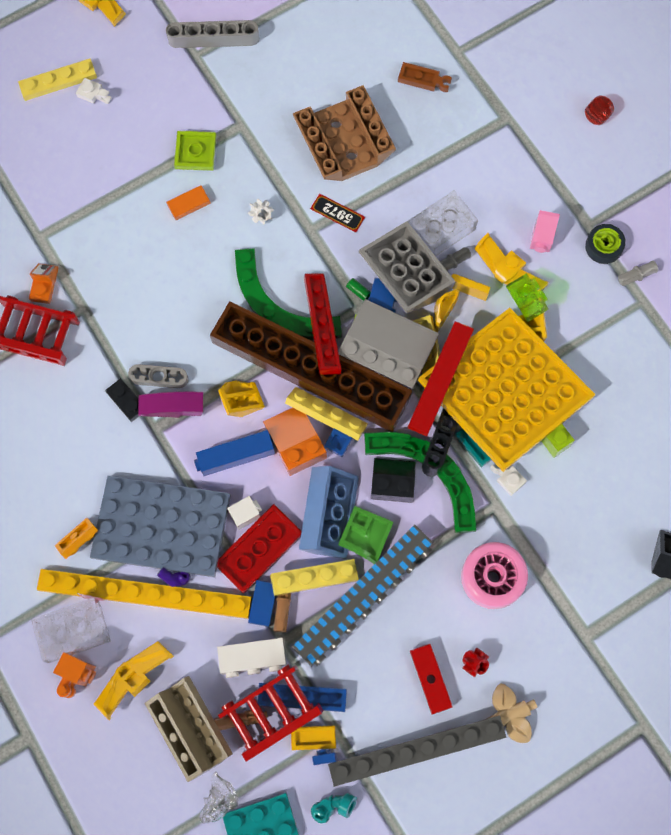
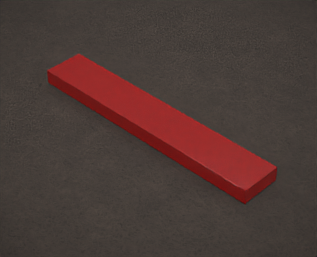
[304,274,342,375]
[408,321,474,436]

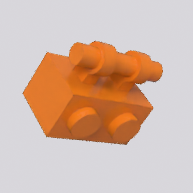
[53,652,96,698]

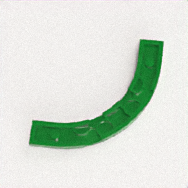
[235,248,342,339]
[364,432,476,533]

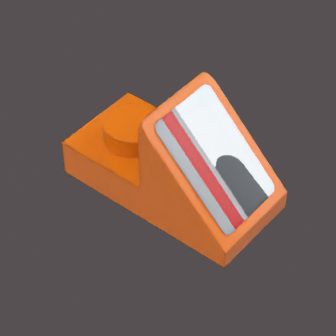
[29,263,59,304]

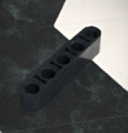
[422,408,458,477]

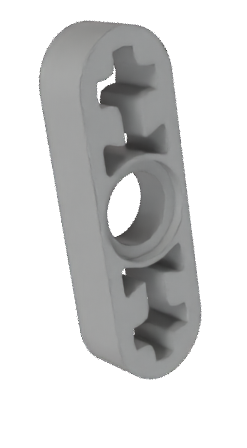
[128,364,188,388]

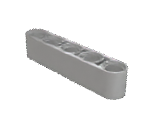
[166,20,260,48]

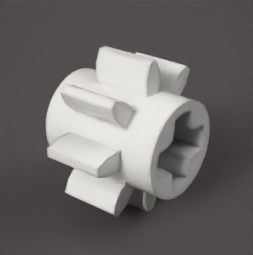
[248,199,274,225]

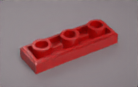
[410,644,453,715]

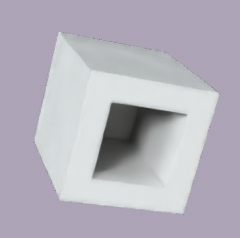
[227,496,262,530]

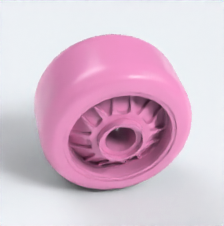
[461,542,528,609]

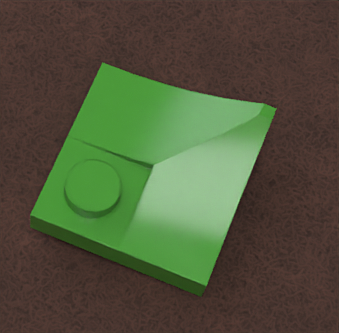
[338,506,393,564]

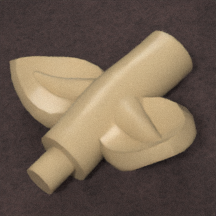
[487,683,538,743]

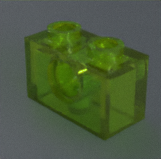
[506,273,549,322]

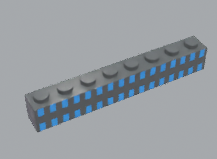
[292,524,433,667]

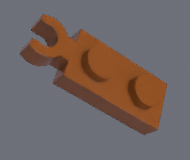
[398,62,452,92]

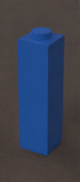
[194,430,275,476]

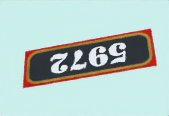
[310,193,365,233]

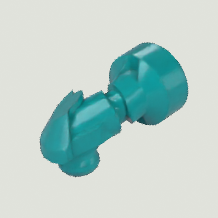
[311,793,357,824]

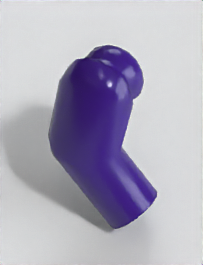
[157,567,190,587]

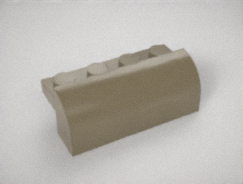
[144,676,233,782]

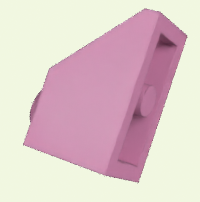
[530,210,560,253]

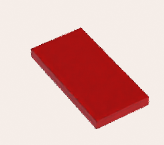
[217,504,302,594]

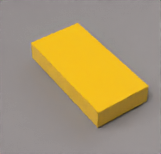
[452,274,490,301]
[291,726,336,750]

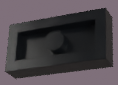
[105,378,139,422]

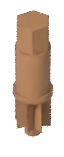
[273,593,291,633]
[214,708,268,731]

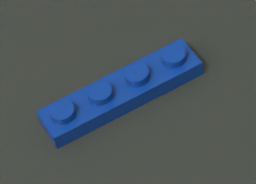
[257,683,347,712]

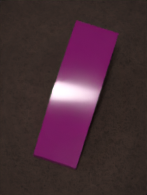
[138,392,203,418]

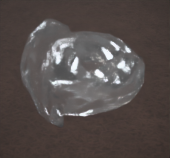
[199,772,238,824]

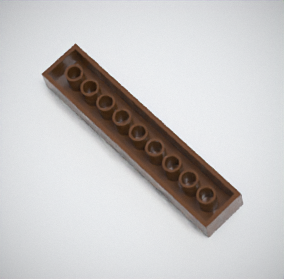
[210,301,412,432]

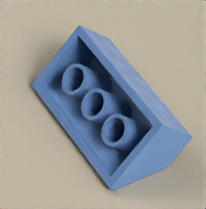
[299,466,359,559]

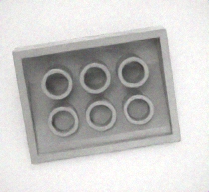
[359,221,456,313]
[338,299,439,389]

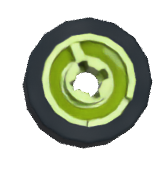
[585,224,626,264]

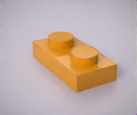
[55,518,98,559]

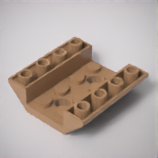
[293,85,396,181]

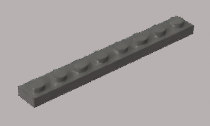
[328,715,507,787]

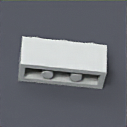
[217,638,287,678]

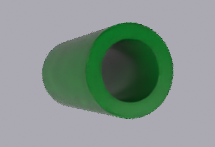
[346,278,371,301]

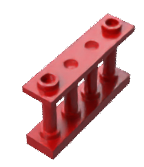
[0,295,80,366]
[218,664,324,762]

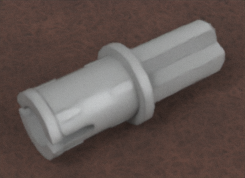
[618,261,658,286]

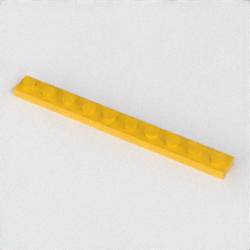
[37,569,252,619]

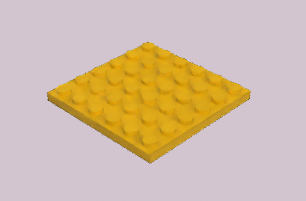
[418,308,596,472]

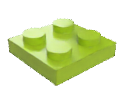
[174,131,216,171]

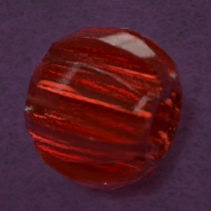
[585,95,614,125]

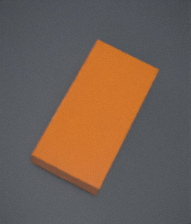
[166,185,211,220]

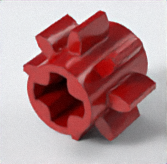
[462,648,489,677]

